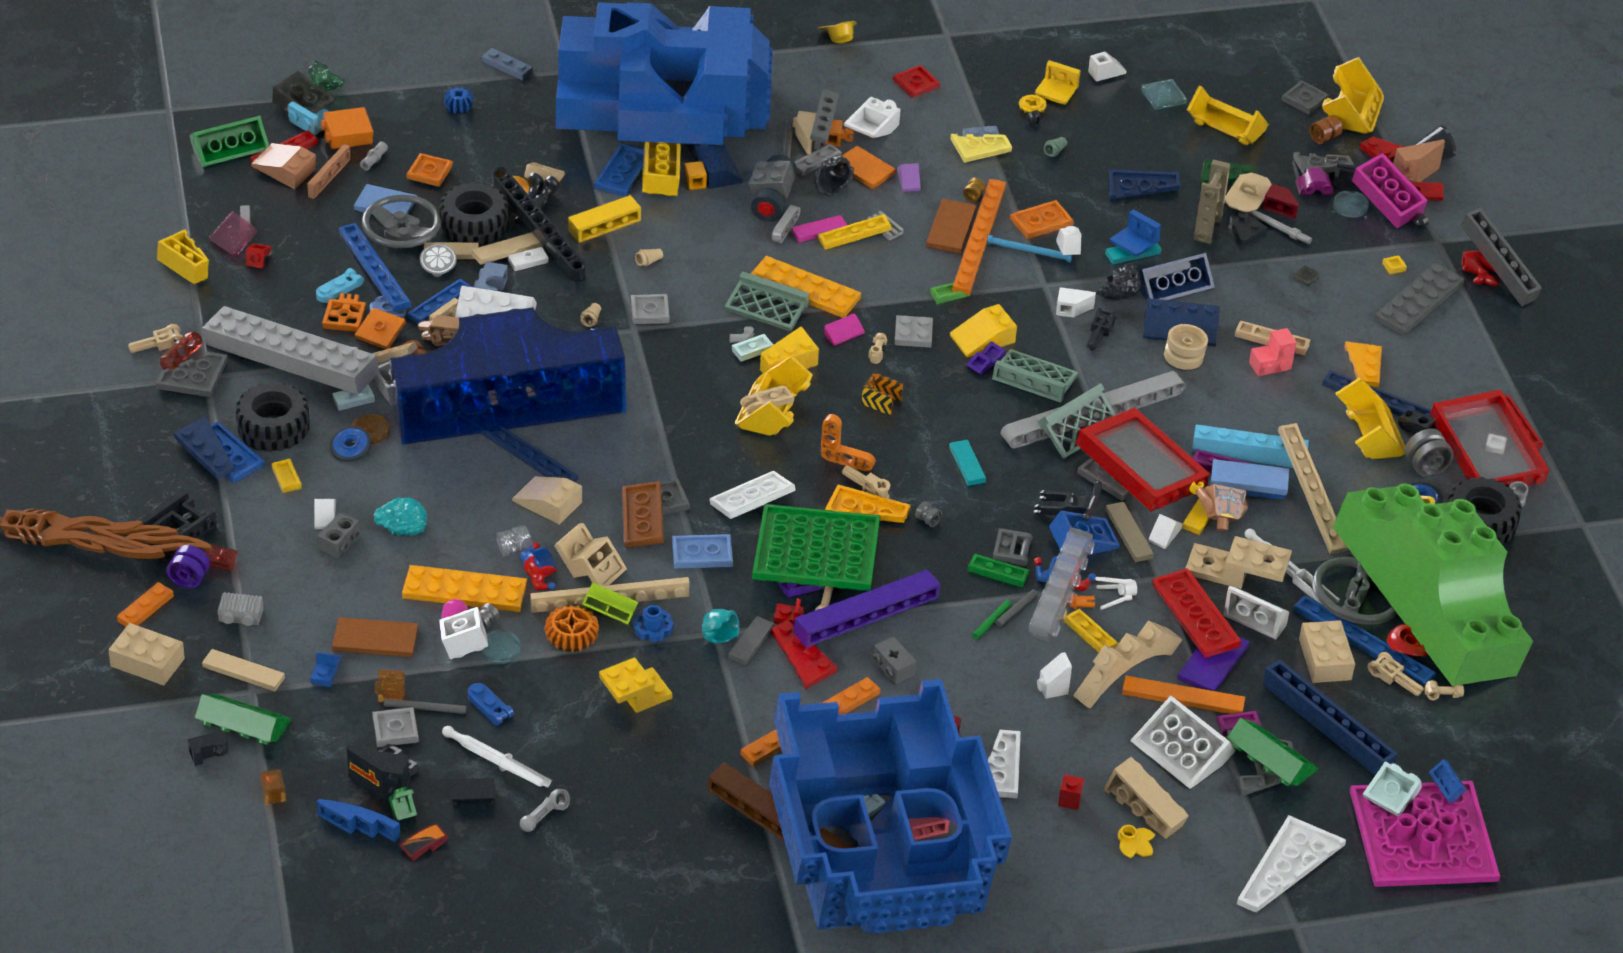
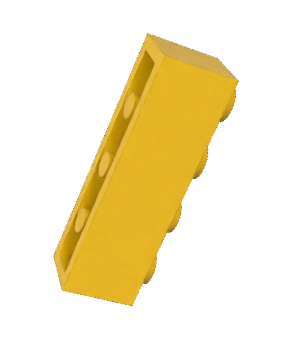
[568,195,641,243]

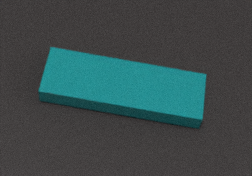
[1105,243,1162,265]
[949,440,986,486]

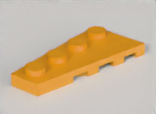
[825,485,910,523]

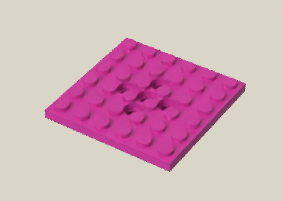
[1350,781,1500,887]

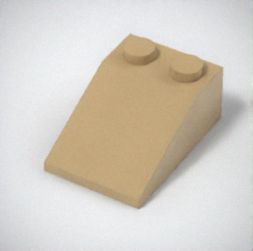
[512,476,582,525]

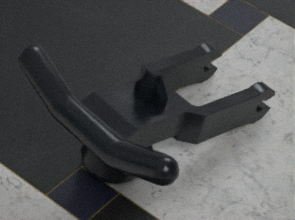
[1033,480,1102,521]

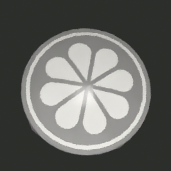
[420,244,457,277]

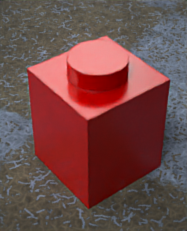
[1058,774,1084,810]

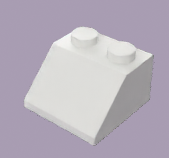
[440,607,488,659]

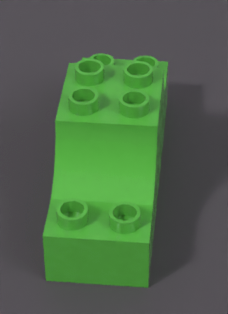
[1333,483,1533,686]

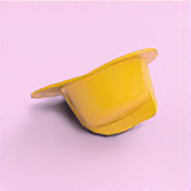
[818,21,856,44]

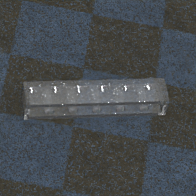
[1029,527,1095,642]

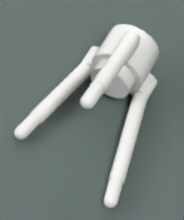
[1095,577,1137,610]

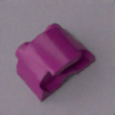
[1296,168,1334,195]

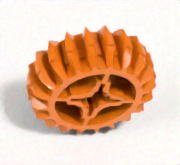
[545,604,599,653]

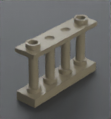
[1194,159,1231,244]

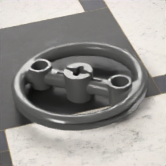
[1312,557,1398,625]

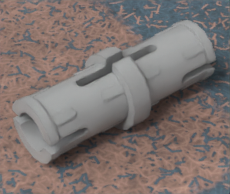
[360,142,388,170]

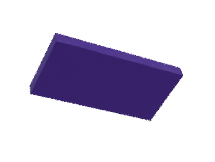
[1177,637,1249,691]

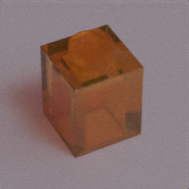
[260,769,286,805]

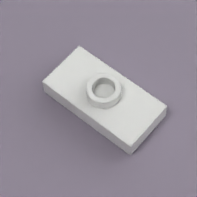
[508,247,548,271]

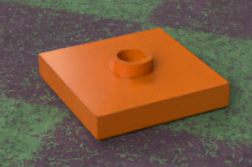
[407,153,453,187]
[355,308,406,350]

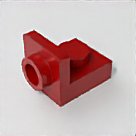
[246,243,271,268]
[774,599,804,625]

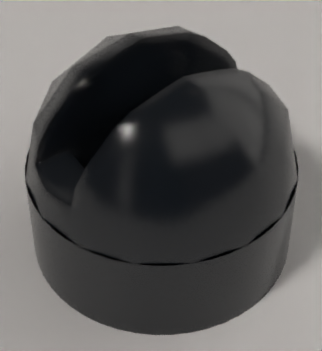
[1026,110,1041,124]
[1413,213,1428,229]

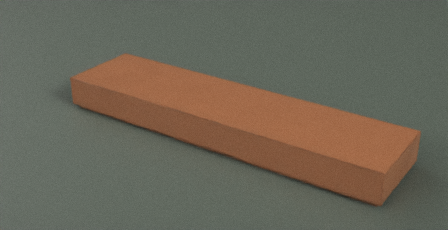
[308,144,351,199]

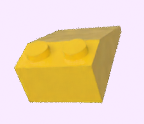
[950,304,1017,358]

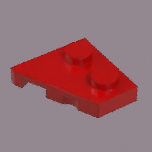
[1360,137,1404,162]

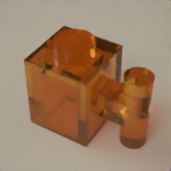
[374,669,406,702]

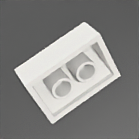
[1223,586,1289,639]

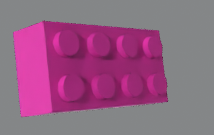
[1352,153,1428,228]

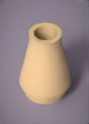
[635,248,663,267]
[580,303,601,327]

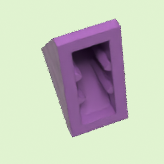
[897,163,920,192]

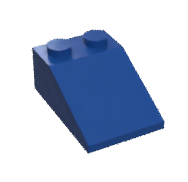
[1049,511,1120,557]

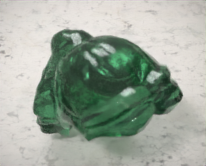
[308,61,346,91]

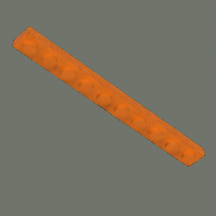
[952,179,1006,295]

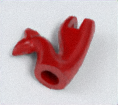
[1461,251,1498,286]

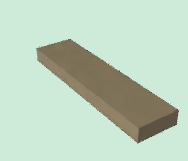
[1106,502,1154,562]

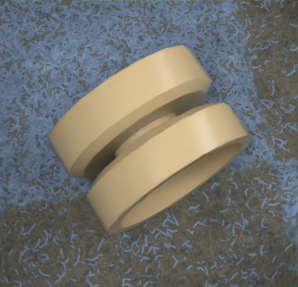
[1164,324,1208,370]

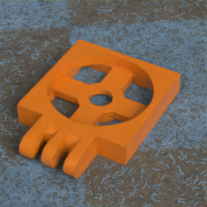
[322,293,366,332]

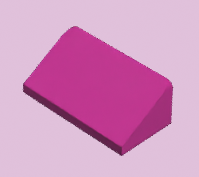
[824,314,865,346]

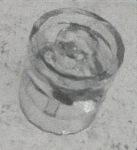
[496,524,532,557]

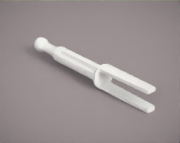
[1245,528,1340,605]
[442,726,551,787]

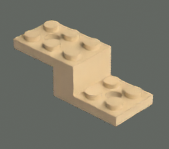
[1185,536,1292,589]

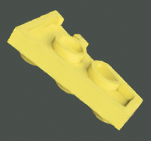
[950,134,1012,163]

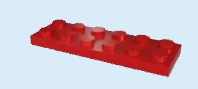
[1152,568,1241,658]

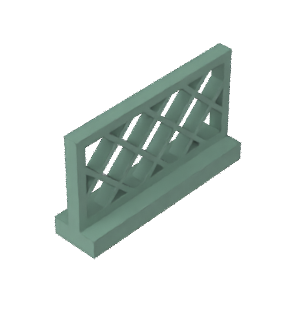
[724,271,809,332]
[992,349,1078,403]
[1037,383,1116,459]

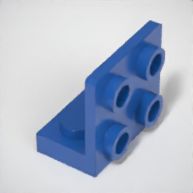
[1110,209,1161,257]

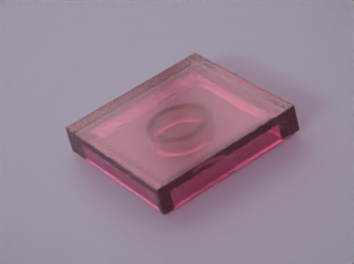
[209,211,258,258]

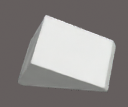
[314,499,336,529]
[1148,514,1182,549]

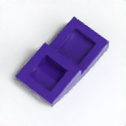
[966,341,1007,375]

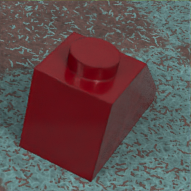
[1263,184,1299,220]

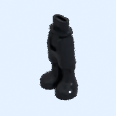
[515,173,560,226]

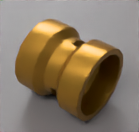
[963,178,985,202]

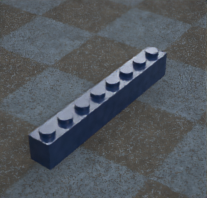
[1263,659,1398,776]

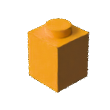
[685,161,707,190]

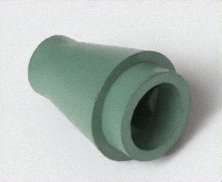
[1044,137,1067,157]

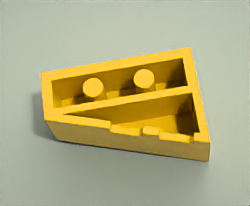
[157,229,209,284]
[760,327,819,374]

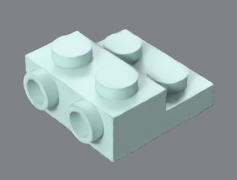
[1363,762,1422,816]

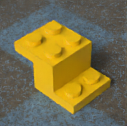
[599,658,672,713]

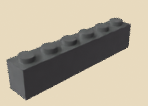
[1461,207,1542,306]

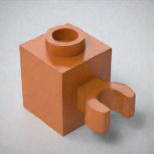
[823,120,854,147]

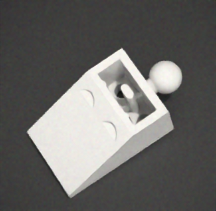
[844,97,900,138]

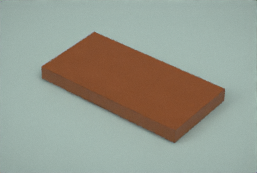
[926,198,977,254]
[622,481,664,548]
[332,617,418,657]

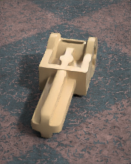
[128,324,185,353]
[842,465,890,499]
[1368,652,1424,696]

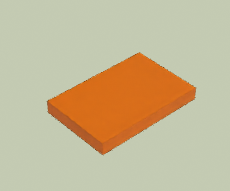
[841,146,896,190]
[1010,200,1074,240]

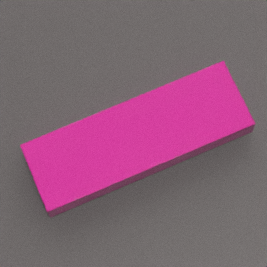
[792,215,847,243]

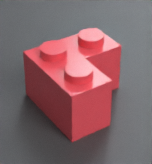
[1249,328,1297,376]

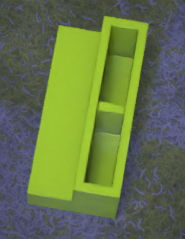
[582,582,639,626]

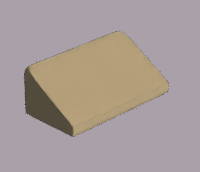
[524,163,565,182]

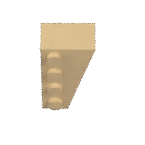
[1103,757,1189,839]

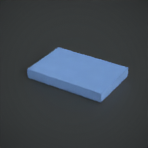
[354,184,417,214]
[672,534,733,569]

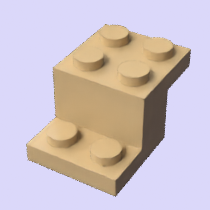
[554,523,627,586]

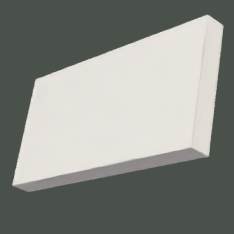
[710,471,795,519]

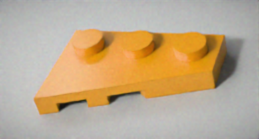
[1344,341,1382,388]

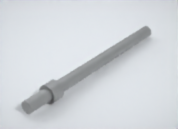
[1225,201,1312,244]

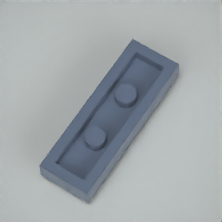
[482,48,533,80]

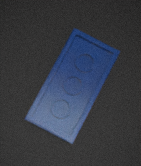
[594,143,644,197]
[211,421,265,483]

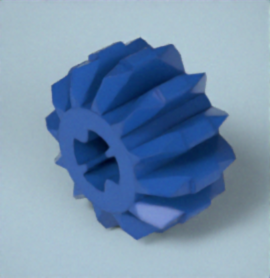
[444,87,473,114]

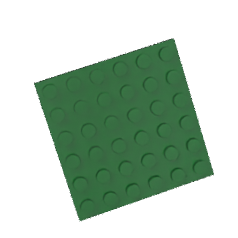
[752,504,880,591]

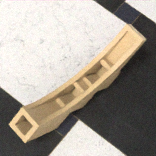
[1073,620,1182,708]

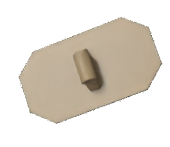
[1225,173,1271,213]

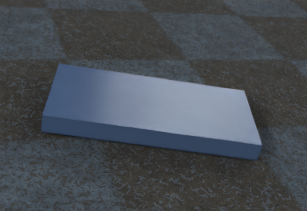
[1211,459,1289,495]

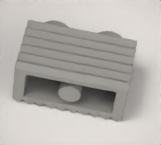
[218,592,263,626]

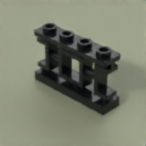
[125,489,217,565]

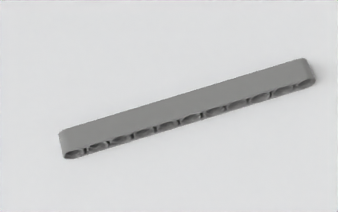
[1001,371,1186,448]

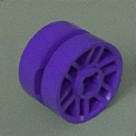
[166,545,210,589]

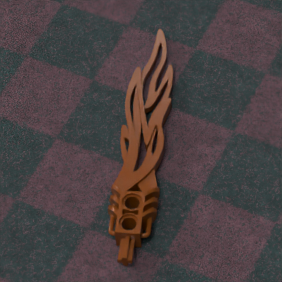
[0,508,212,559]

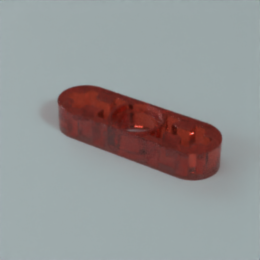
[160,332,202,370]

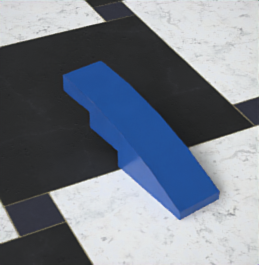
[317,799,400,842]

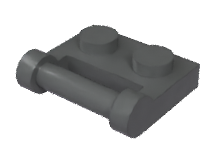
[993,528,1033,568]

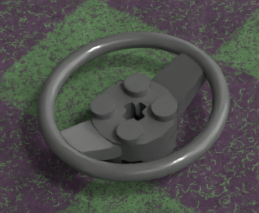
[362,195,441,248]

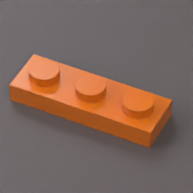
[117,582,174,627]

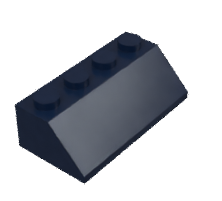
[688,143,743,189]
[1139,253,1215,300]
[1143,298,1220,346]

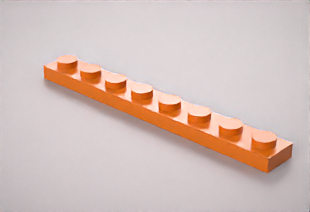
[740,677,880,767]

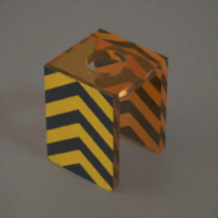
[862,372,903,415]

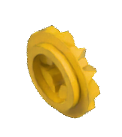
[1019,95,1046,113]

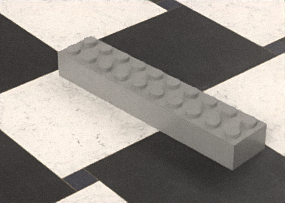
[202,306,379,395]

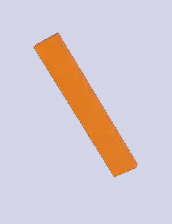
[1122,675,1245,714]

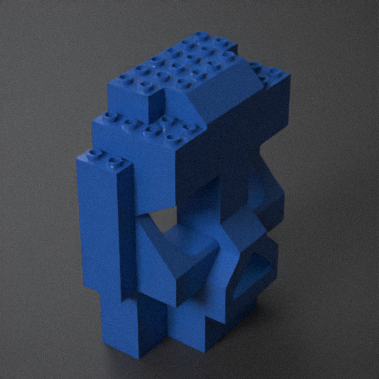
[556,2,773,145]
[769,679,1012,933]

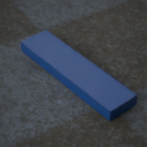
[407,279,472,324]

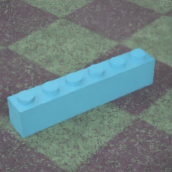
[1192,424,1309,468]

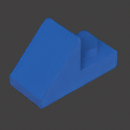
[310,652,342,687]

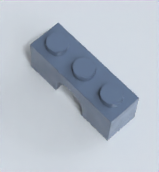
[474,262,508,291]

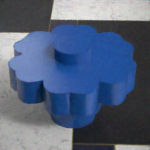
[633,605,673,642]

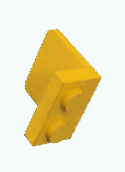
[1035,60,1080,104]

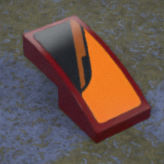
[399,823,449,862]

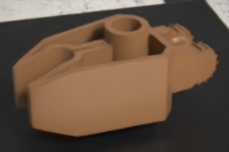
[418,315,470,346]

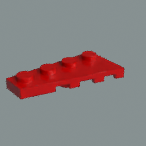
[772,619,837,690]

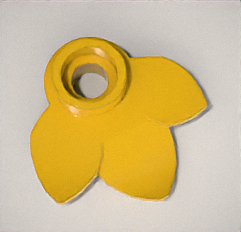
[1118,825,1155,858]

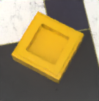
[1382,255,1407,274]

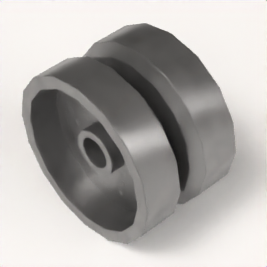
[1404,429,1454,477]

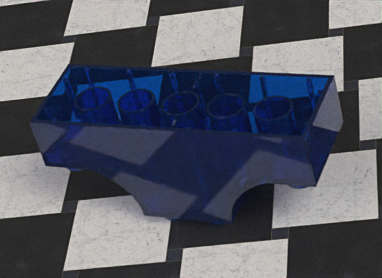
[390,307,626,445]

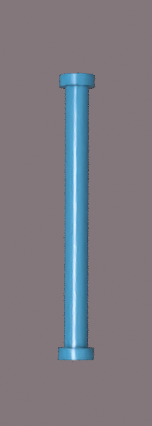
[987,235,1072,263]

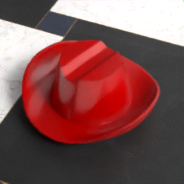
[1387,624,1429,658]

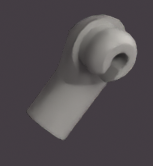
[730,326,755,343]

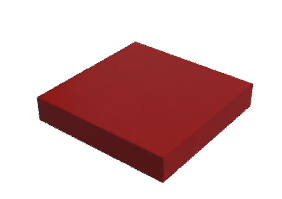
[893,65,940,98]

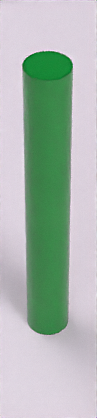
[972,600,1012,640]

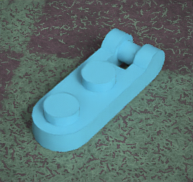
[316,268,364,303]

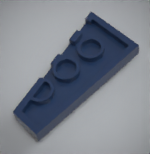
[1109,169,1180,200]
[174,416,234,480]

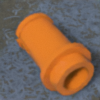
[1069,594,1095,609]

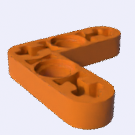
[821,414,876,471]

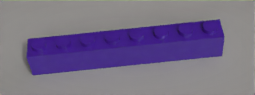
[793,570,941,647]

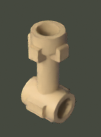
[868,333,887,364]
[1424,680,1464,700]

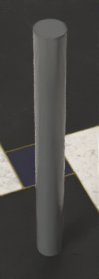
[384,698,467,714]

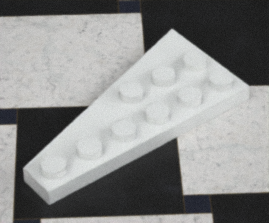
[1237,815,1346,913]

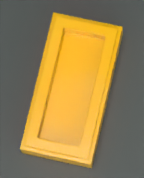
[272,459,302,493]

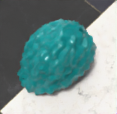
[373,497,427,537]

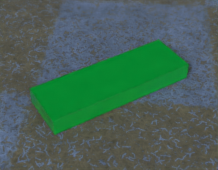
[968,554,1030,588]

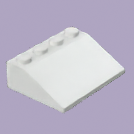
[1130,696,1235,789]

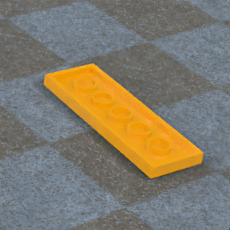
[751,256,861,318]
[402,565,527,612]

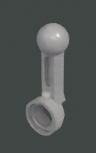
[520,789,570,832]

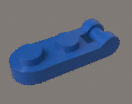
[468,683,514,726]

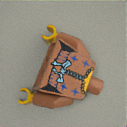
[1189,482,1248,532]

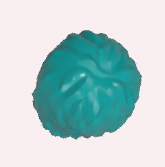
[702,609,740,644]

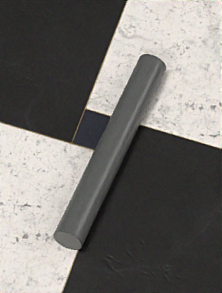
[995,589,1038,627]

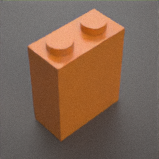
[321,107,373,149]

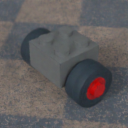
[749,154,797,221]

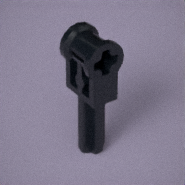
[1087,308,1117,351]

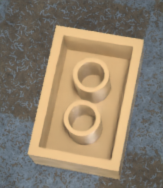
[1299,620,1355,683]
[108,623,185,685]

